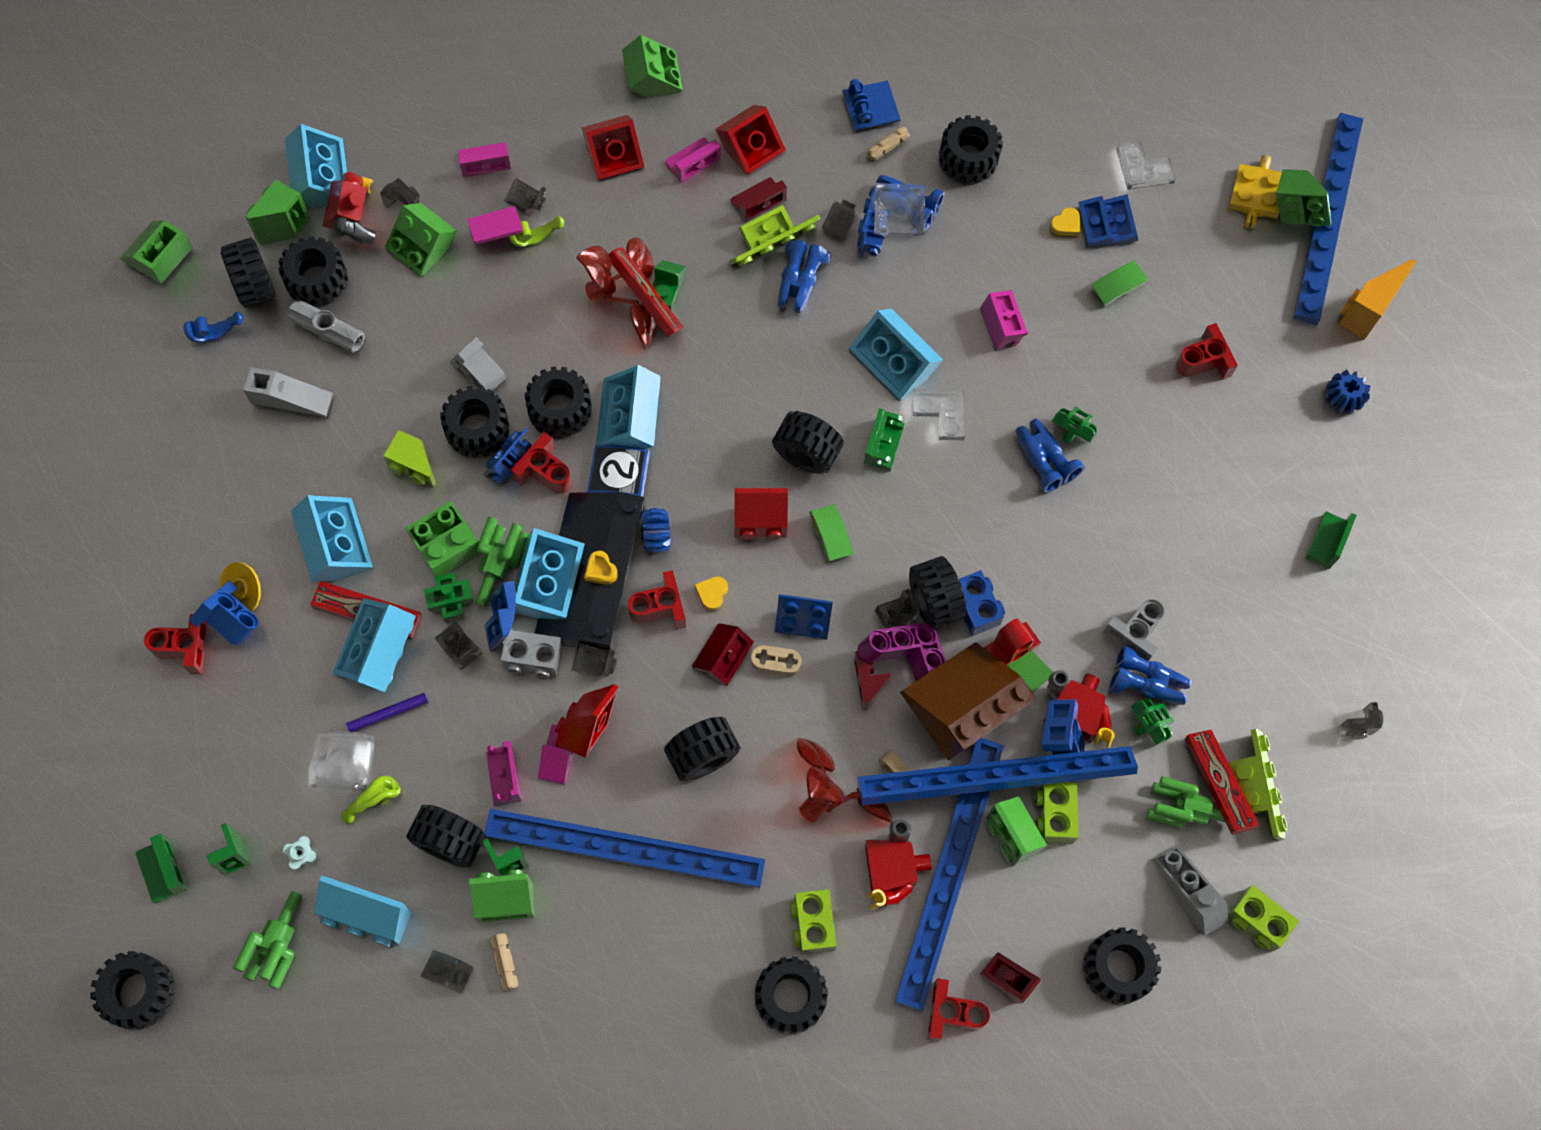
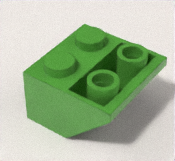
[622,35,683,97]
[1276,169,1332,226]
[245,179,311,245]
[385,203,457,276]
[120,220,193,284]
[405,500,481,577]
[986,796,1047,866]
[469,870,535,923]

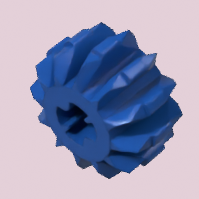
[1325,369,1371,414]
[641,508,671,553]

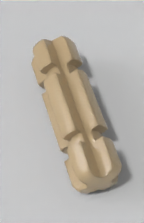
[867,127,910,161]
[490,933,518,991]

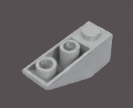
[243,367,333,417]
[1154,845,1228,936]

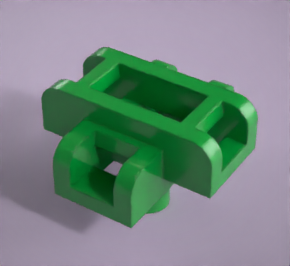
[1052,407,1098,443]
[424,572,474,621]
[1130,698,1175,745]

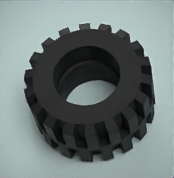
[939,115,1003,183]
[278,236,348,307]
[220,237,275,308]
[525,366,592,438]
[440,386,509,458]
[772,411,844,474]
[909,556,966,629]
[664,717,741,781]
[406,805,486,867]
[1083,927,1161,1005]
[90,951,175,1030]
[755,956,828,1034]

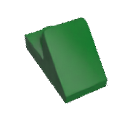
[652,260,686,310]

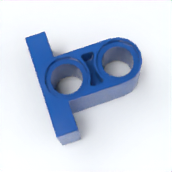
[189,581,259,645]
[1041,699,1085,755]

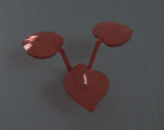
[576,237,657,349]
[796,738,893,824]

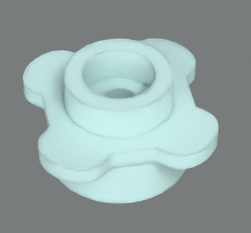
[283,836,316,870]

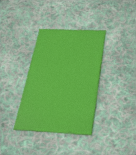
[1008,651,1053,692]

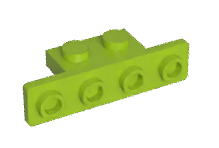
[729,205,820,266]
[1229,729,1287,840]

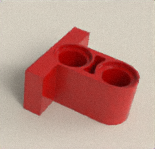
[1176,323,1238,380]
[511,432,572,494]
[628,570,686,630]
[144,614,208,674]
[983,618,1041,666]
[927,978,990,1042]

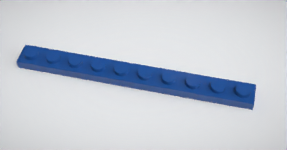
[1293,113,1363,325]
[894,738,1004,1012]
[858,746,1138,805]
[484,808,765,889]

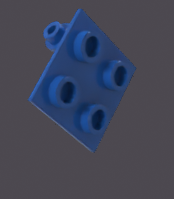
[842,79,901,131]
[857,189,890,258]
[483,427,532,485]
[774,594,833,639]

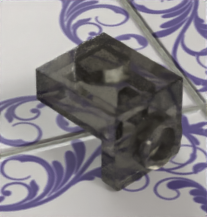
[380,178,421,208]
[504,178,546,216]
[821,199,860,239]
[875,589,921,628]
[435,622,483,670]
[571,643,617,679]
[1339,702,1383,740]
[421,950,473,994]

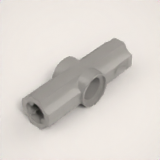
[287,299,365,353]

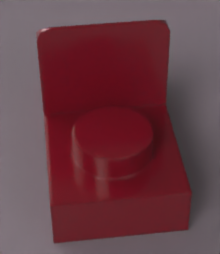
[854,651,892,710]
[980,952,1041,1004]

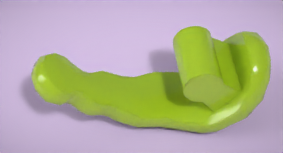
[509,216,564,247]
[341,775,401,824]

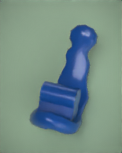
[183,312,243,343]

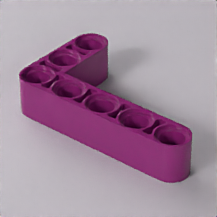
[857,623,946,752]

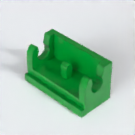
[863,408,905,471]

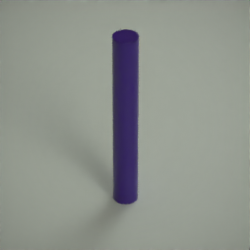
[346,693,428,733]

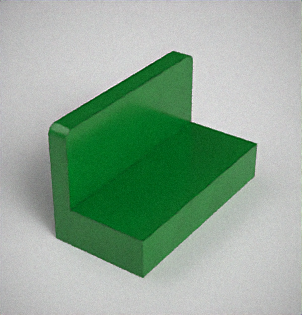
[1305,511,1357,569]
[206,823,252,876]
[136,833,187,903]
[482,838,529,876]

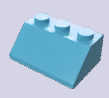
[285,124,347,208]
[849,309,943,400]
[596,365,661,449]
[291,495,373,582]
[514,528,585,619]
[333,598,416,692]
[314,875,412,947]

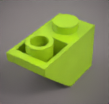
[383,430,436,487]

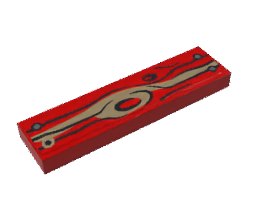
[607,247,684,337]
[310,581,422,639]
[1185,729,1259,835]

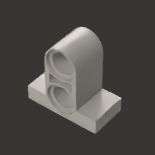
[450,337,507,392]
[1103,599,1165,661]

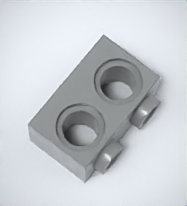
[501,630,563,678]

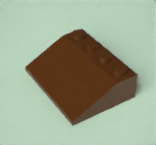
[900,642,1037,761]

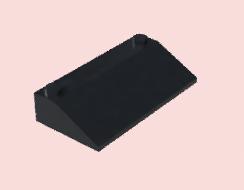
[534,492,646,655]

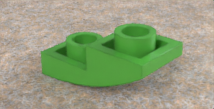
[1091,260,1148,307]
[809,504,854,562]

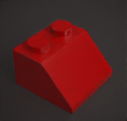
[715,105,786,175]
[581,115,645,180]
[734,488,788,540]
[555,684,619,758]

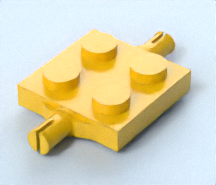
[1229,155,1282,229]

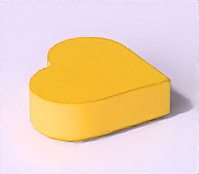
[1050,207,1080,237]
[584,551,618,585]
[695,576,728,611]

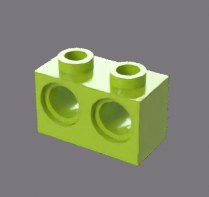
[1035,782,1079,843]
[1228,885,1299,952]
[790,889,837,954]

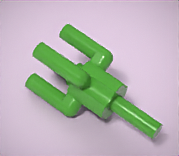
[475,517,529,607]
[1146,776,1225,828]
[233,891,302,990]

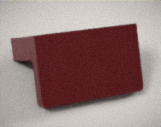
[731,177,787,223]
[692,623,754,686]

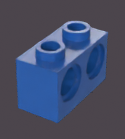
[959,570,1005,636]

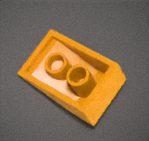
[1339,259,1417,340]

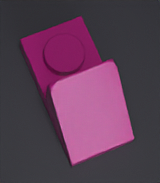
[538,724,574,785]

